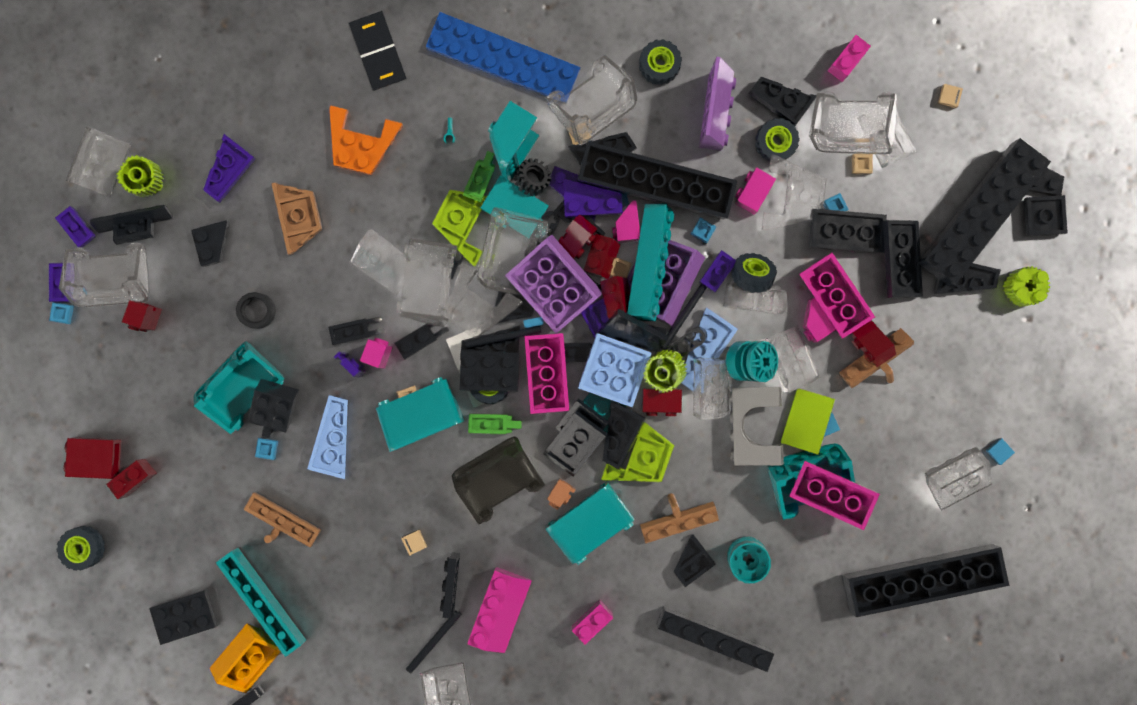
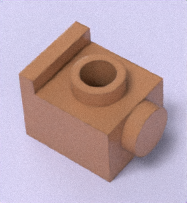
[547,478,576,510]

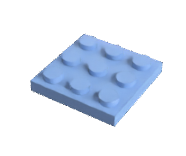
[577,333,651,407]

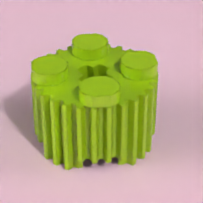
[116,155,164,198]
[1002,266,1050,307]
[643,350,687,393]

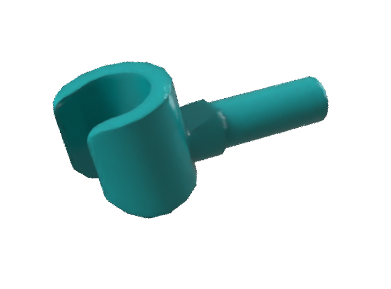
[443,117,456,144]

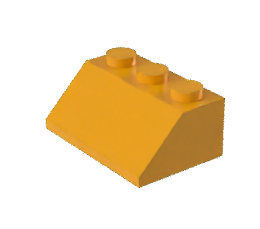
[209,624,281,693]

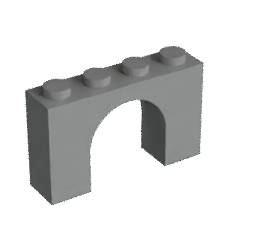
[729,387,784,465]

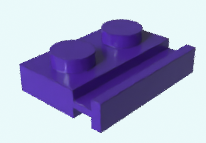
[581,298,609,339]
[334,351,366,377]

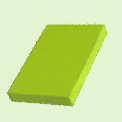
[781,388,835,455]

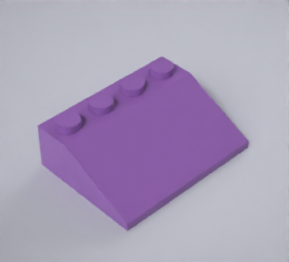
[699,57,736,151]
[505,235,602,334]
[627,240,705,326]

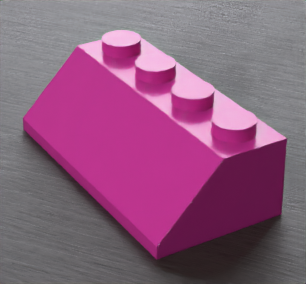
[799,253,875,339]
[525,333,569,414]
[789,461,880,530]
[467,567,532,653]

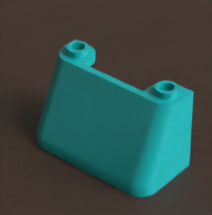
[194,341,284,434]
[376,377,465,452]
[767,444,855,520]
[545,481,635,565]

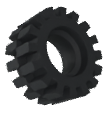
[514,158,551,196]

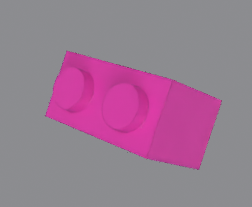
[828,35,871,82]
[735,167,776,215]
[360,337,393,369]
[572,599,613,645]

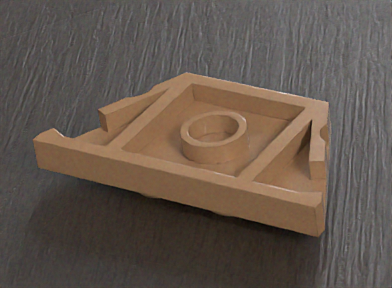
[271,183,323,255]

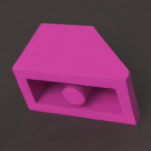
[612,200,640,243]
[803,298,836,343]

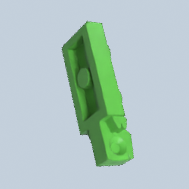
[463,151,495,202]
[468,414,522,434]

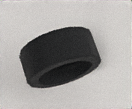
[236,292,276,329]

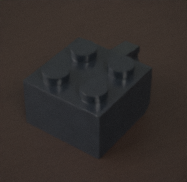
[248,379,299,438]

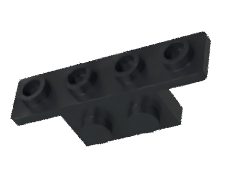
[90,205,172,245]

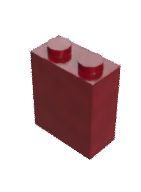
[63,437,121,479]

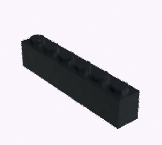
[656,606,774,672]

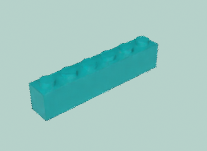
[627,204,674,322]
[216,548,306,657]

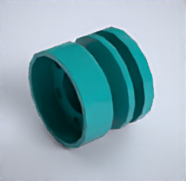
[726,341,778,382]
[727,536,771,583]

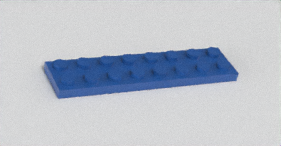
[426,12,581,104]

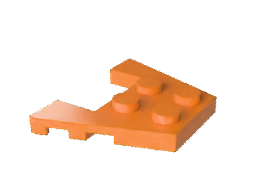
[330,105,403,175]

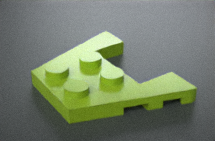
[432,190,487,267]
[601,422,675,482]

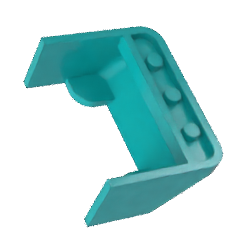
[488,101,540,181]

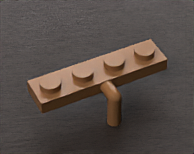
[839,328,914,388]
[244,492,321,548]
[640,493,719,543]

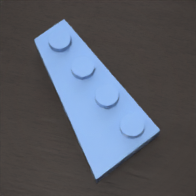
[681,307,738,392]
[307,395,348,479]

